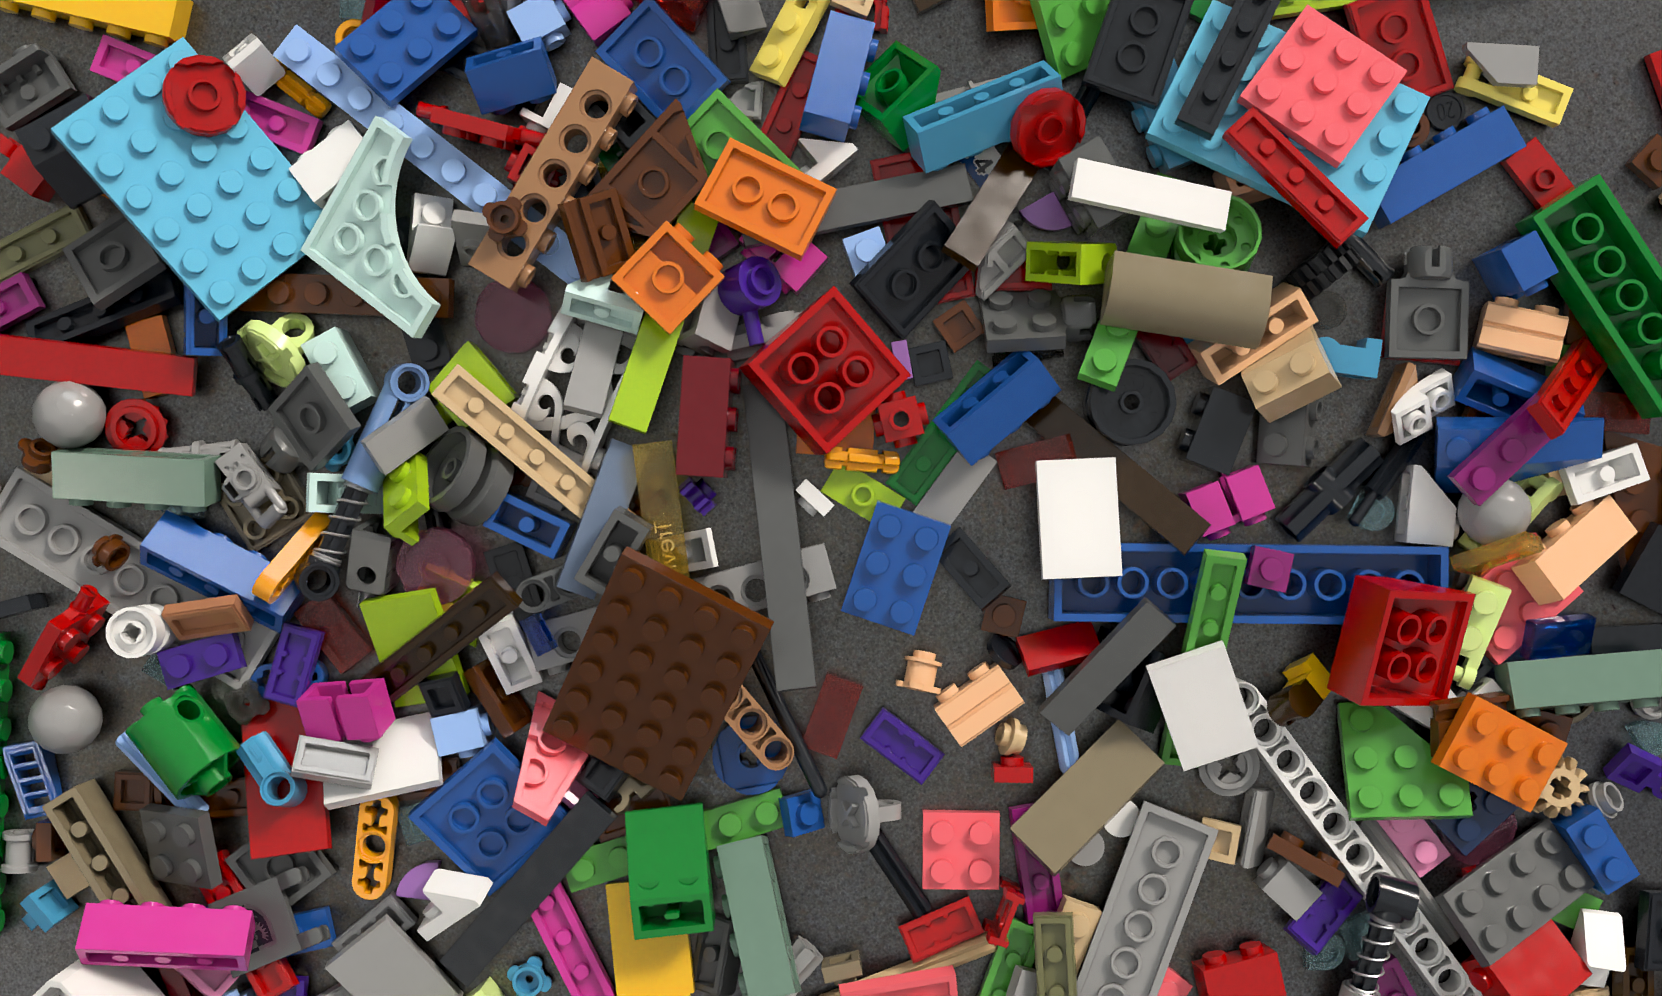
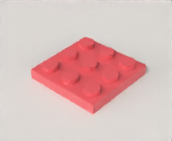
[1237,4,1407,169]

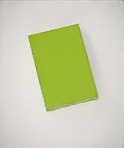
[359,588,470,707]

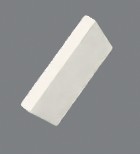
[1035,457,1123,580]
[1146,640,1259,771]
[323,712,443,810]

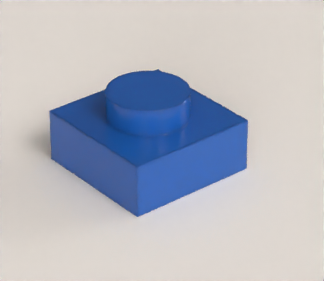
[778,789,825,837]

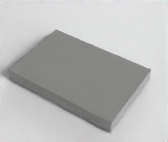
[325,914,464,996]

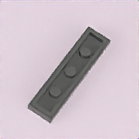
[1038,597,1176,736]

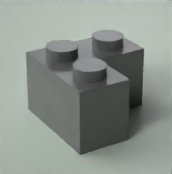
[574,506,654,596]

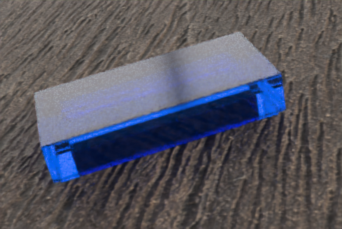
[1520,613,1597,660]

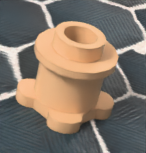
[895,650,942,695]

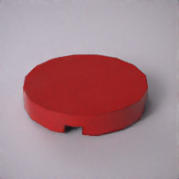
[162,55,246,137]
[1010,87,1086,167]

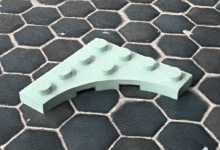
[300,116,441,338]

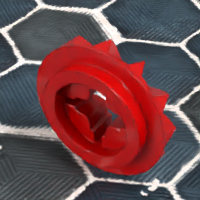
[105,398,169,451]

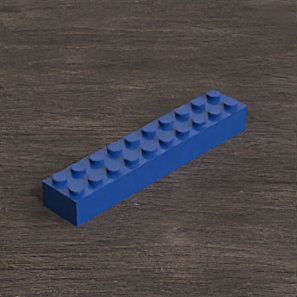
[1048,542,1449,625]

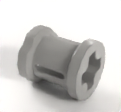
[1,829,38,874]

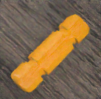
[274,58,332,119]
[824,447,900,474]

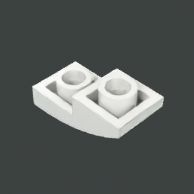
[1391,368,1455,445]

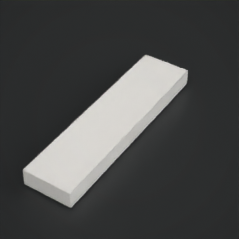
[1068,158,1232,233]

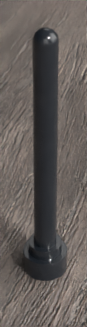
[752,645,828,798]

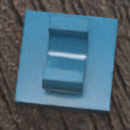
[20,879,79,933]

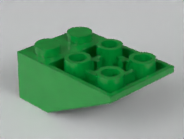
[625,803,716,940]

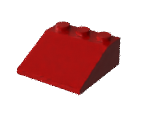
[739,286,911,455]
[1327,575,1476,706]

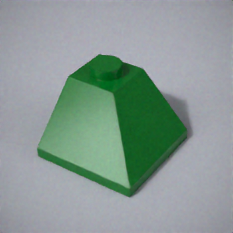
[855,40,941,152]

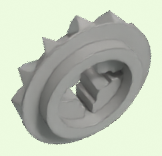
[1198,749,1260,796]

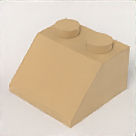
[1241,325,1342,423]

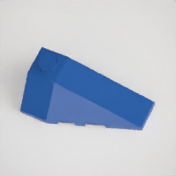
[1434,417,1604,493]

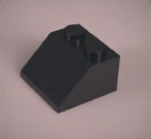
[15,93,104,210]

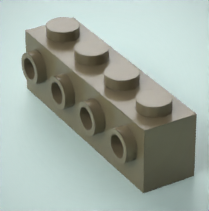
[42,778,173,907]

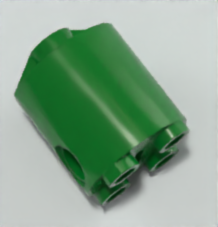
[125,683,240,800]

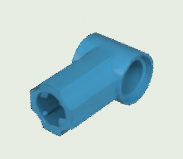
[236,731,307,807]

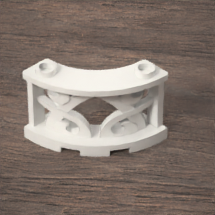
[511,307,638,474]

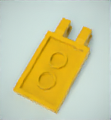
[605,880,695,996]

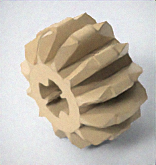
[1532,756,1590,818]

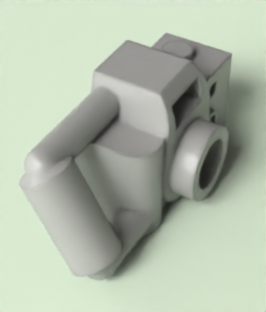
[215,442,288,529]

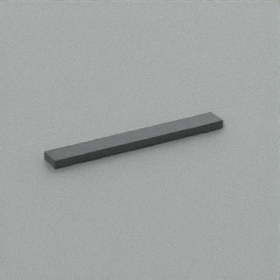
[743,384,817,693]

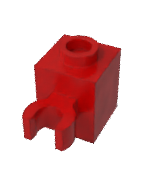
[0,133,56,202]

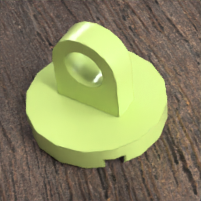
[237,313,315,388]

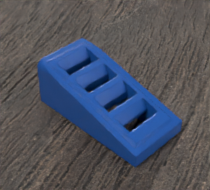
[2,740,63,820]

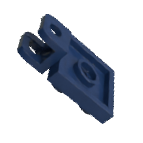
[1428,782,1519,856]

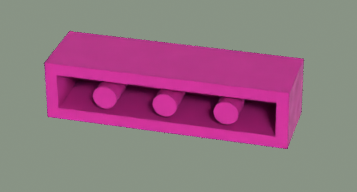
[75,899,256,971]

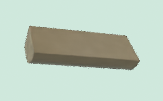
[1100,250,1273,349]
[1010,720,1165,877]

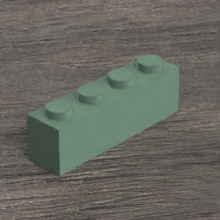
[51,447,221,513]
[1494,649,1662,719]
[713,835,802,996]

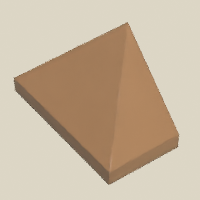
[1366,362,1418,438]

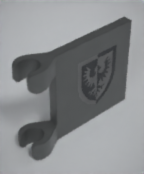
[208,866,331,978]

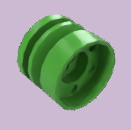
[1170,195,1262,272]

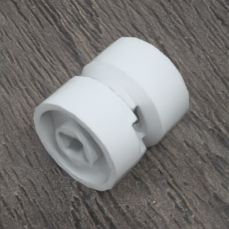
[106,604,176,658]

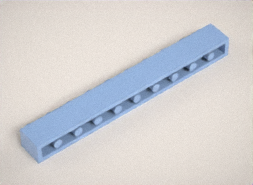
[273,24,580,284]

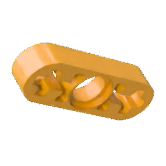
[252,512,330,604]
[352,796,399,900]

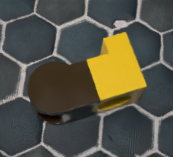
[1267,653,1331,727]

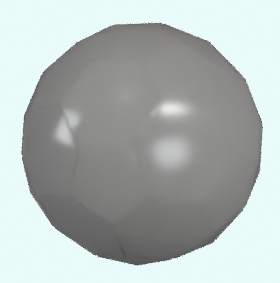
[32,381,106,449]
[1457,479,1532,547]
[28,685,103,754]

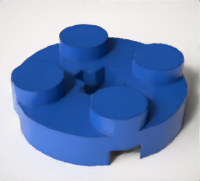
[712,716,788,795]

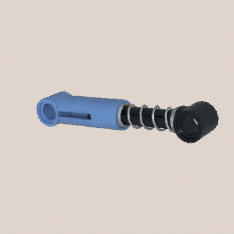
[294,363,430,602]

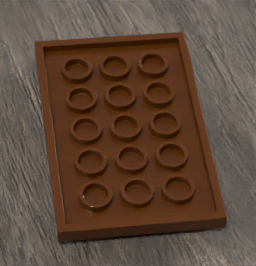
[542,546,774,801]

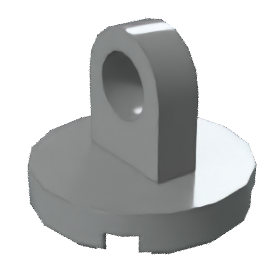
[827,775,902,854]

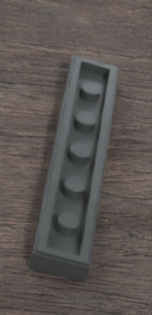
[741,163,973,249]

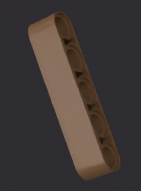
[724,685,794,771]

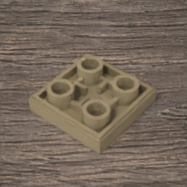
[220,451,314,552]

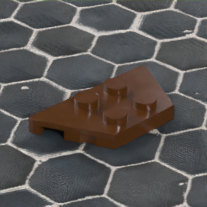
[588,99,708,238]
[1602,431,1662,572]

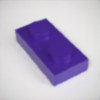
[157,633,247,690]

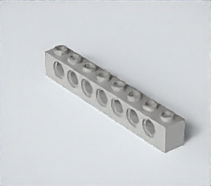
[524,542,837,675]

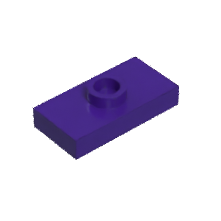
[263,622,325,708]
[860,707,945,785]
[1283,878,1364,955]

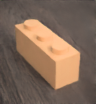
[1187,282,1319,385]
[1511,494,1638,605]

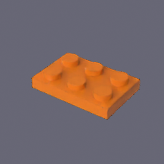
[694,137,837,261]
[1431,692,1568,813]

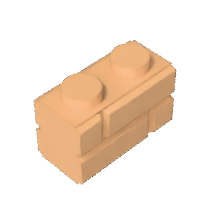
[1472,297,1569,367]
[933,661,1025,747]

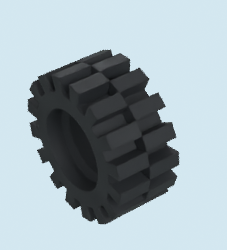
[1284,240,1361,301]

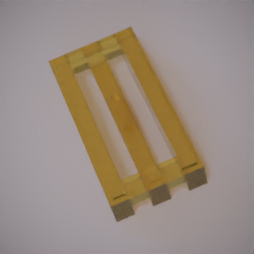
[1450,531,1544,575]

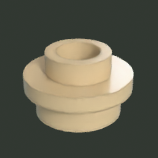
[995,717,1028,756]

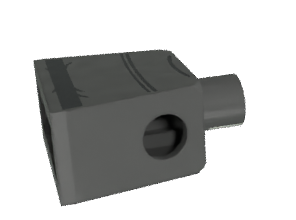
[345,516,408,609]

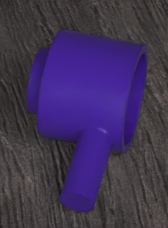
[718,256,782,347]

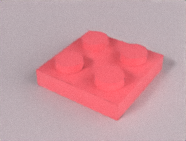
[922,810,1000,890]

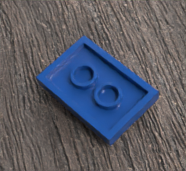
[334,0,478,108]
[595,0,731,119]
[841,500,951,636]

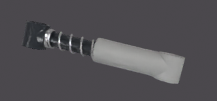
[1338,873,1419,996]

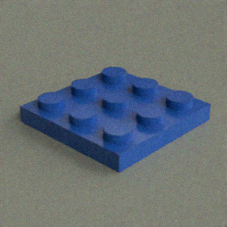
[408,737,569,896]

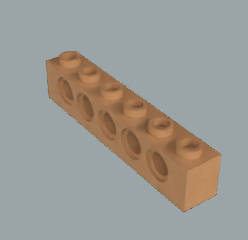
[468,57,639,293]

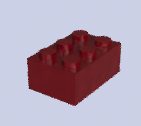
[675,355,742,478]

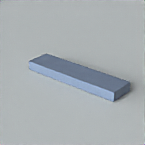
[555,438,649,600]

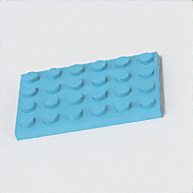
[1145,0,1430,238]
[51,37,323,323]

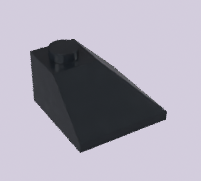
[1096,626,1165,734]

